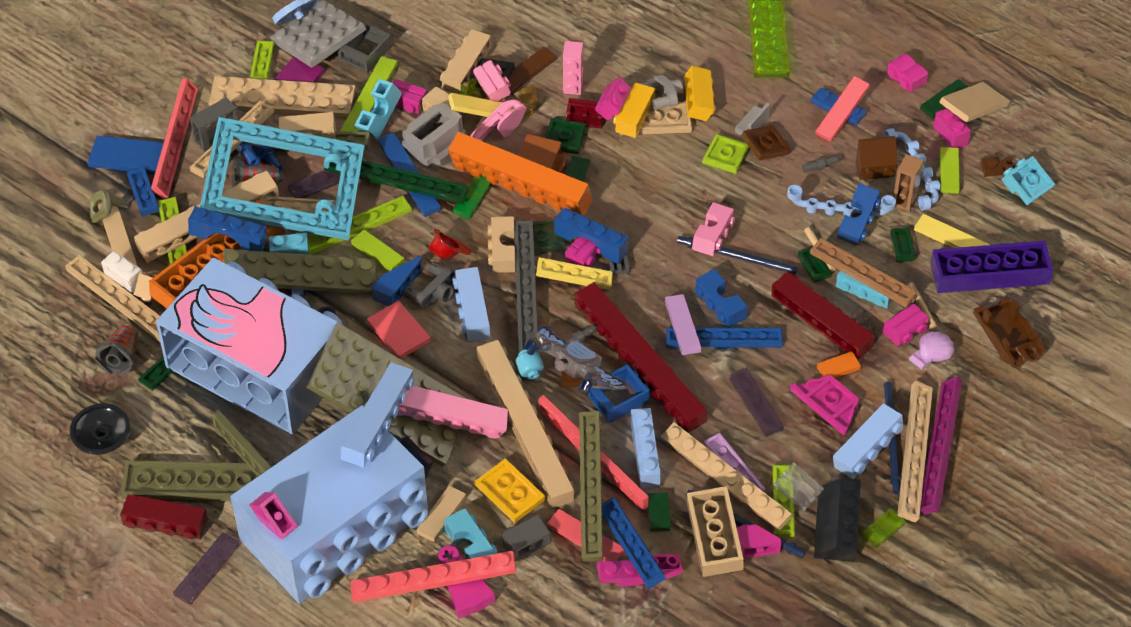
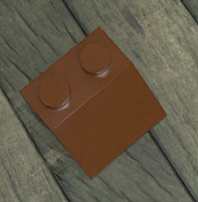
[855,136,897,180]

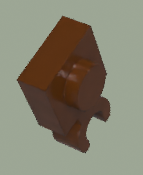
[980,156,1015,177]

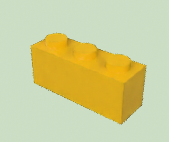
[684,65,715,122]
[613,83,655,138]

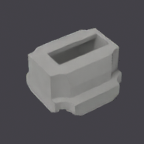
[402,102,466,166]

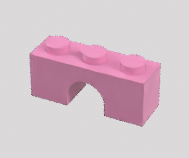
[563,41,583,95]
[692,202,735,256]

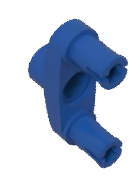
[236,141,283,171]

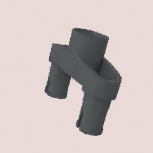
[403,261,455,308]

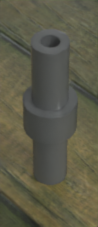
[802,156,839,172]
[561,325,597,350]

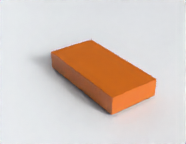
[817,352,861,378]

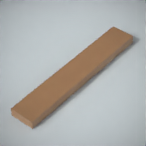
[810,238,917,308]

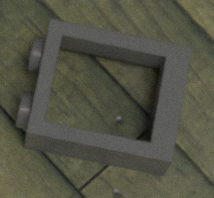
[338,22,392,73]
[190,97,240,152]

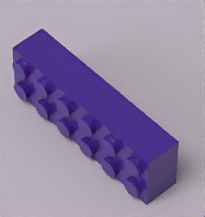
[930,241,1053,293]

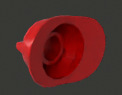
[429,229,472,259]

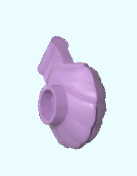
[909,331,955,370]

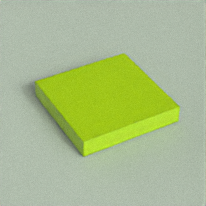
[702,134,750,174]

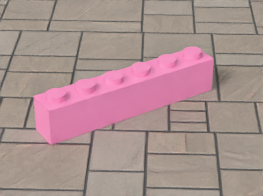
[397,386,508,438]

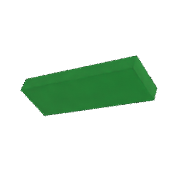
[453,175,492,219]

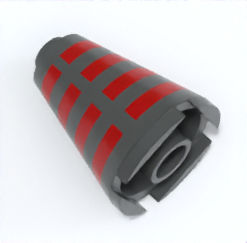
[232,157,283,187]
[95,323,138,375]

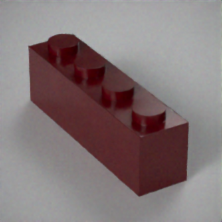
[120,494,208,539]

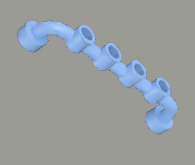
[884,128,940,211]
[787,185,896,217]

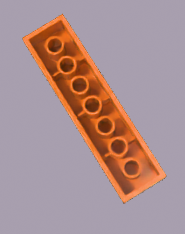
[448,132,593,216]
[149,199,285,308]

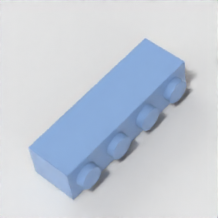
[452,267,490,341]
[833,403,903,479]
[631,408,661,489]

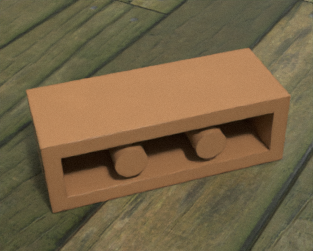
[893,154,923,211]

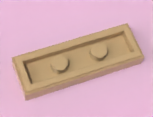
[417,486,466,542]

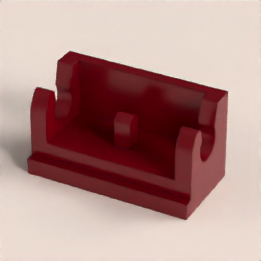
[566,98,604,129]

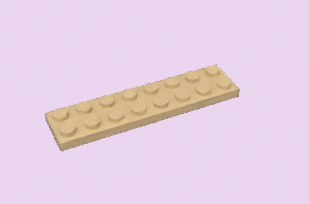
[209,76,356,118]

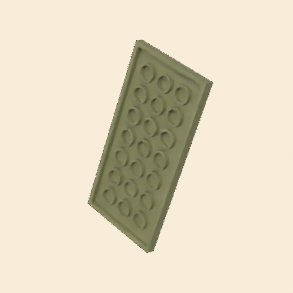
[306,322,467,467]

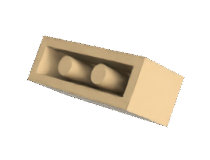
[279,112,336,139]

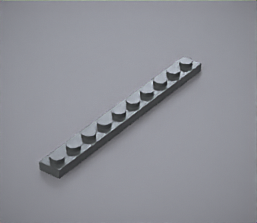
[514,220,540,381]

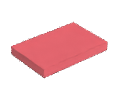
[367,301,431,359]

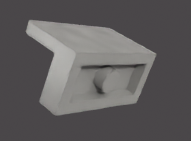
[735,103,771,135]

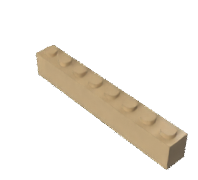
[134,171,279,263]

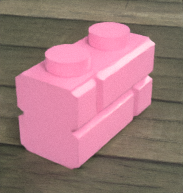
[473,60,511,102]

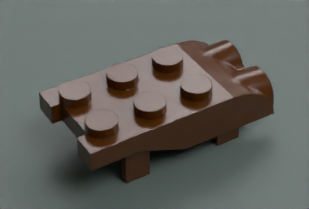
[973,297,1046,368]

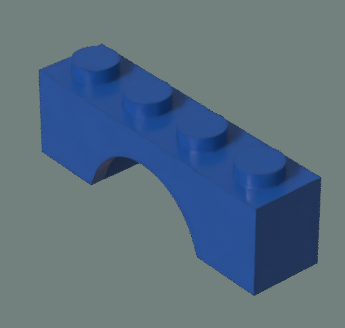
[188,206,267,251]
[555,207,629,264]

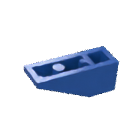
[372,256,423,306]

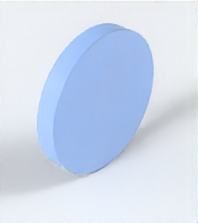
[272,0,319,26]

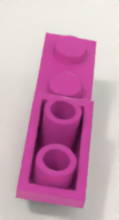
[596,554,683,587]

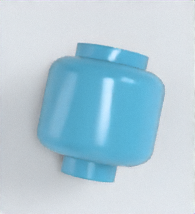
[516,350,544,379]

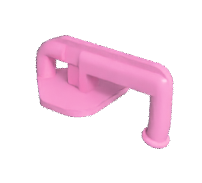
[471,99,527,142]

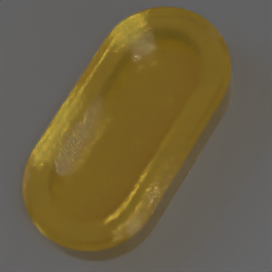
[518,86,538,117]

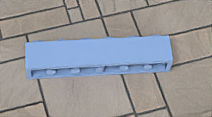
[341,363,415,468]

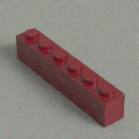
[771,271,875,360]

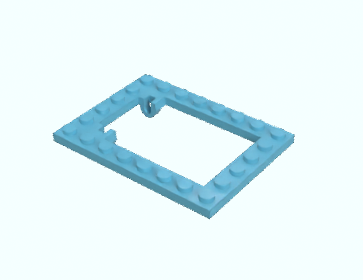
[200,117,364,240]

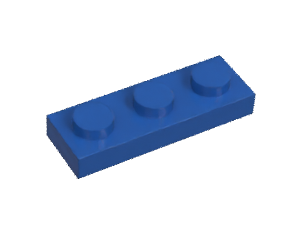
[811,87,867,126]
[127,168,160,216]

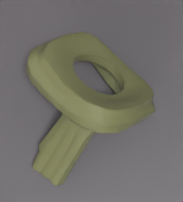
[90,189,128,223]

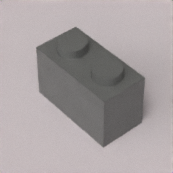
[502,515,550,561]

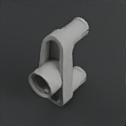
[639,74,683,110]

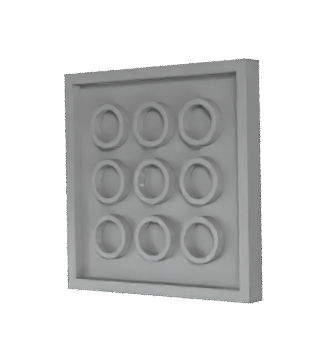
[270,0,366,68]

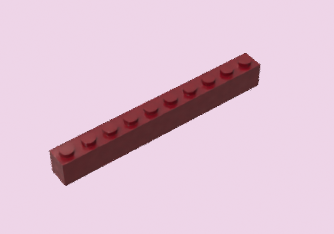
[574,282,708,433]

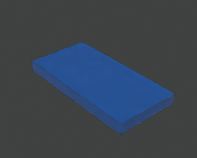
[87,136,164,174]

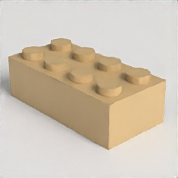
[687,486,744,577]

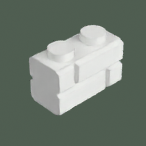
[101,251,143,293]

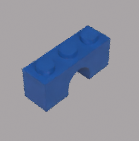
[837,183,881,246]
[695,269,748,328]

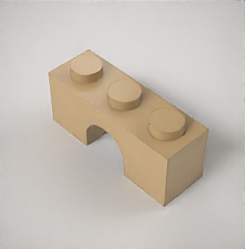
[488,216,515,273]

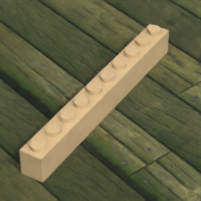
[477,340,576,509]

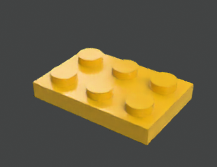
[475,459,545,523]

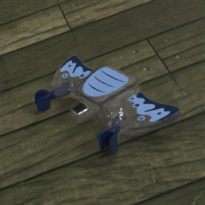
[523,325,628,394]

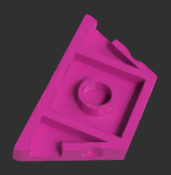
[790,375,859,436]

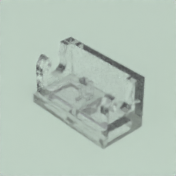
[774,462,824,511]

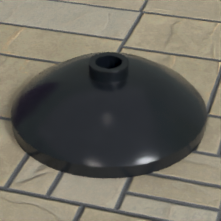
[70,403,130,455]

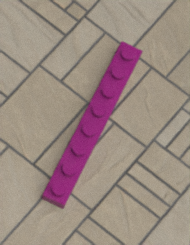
[920,377,962,515]

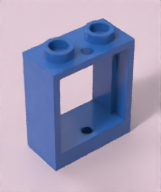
[588,364,650,423]

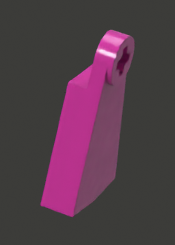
[438,546,495,619]

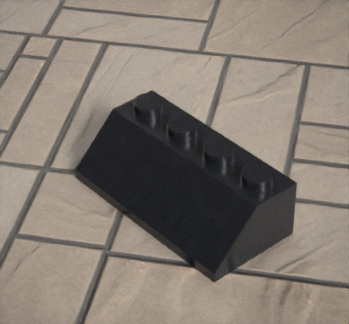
[814,478,861,562]

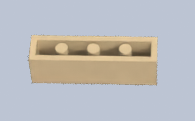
[440,29,491,95]

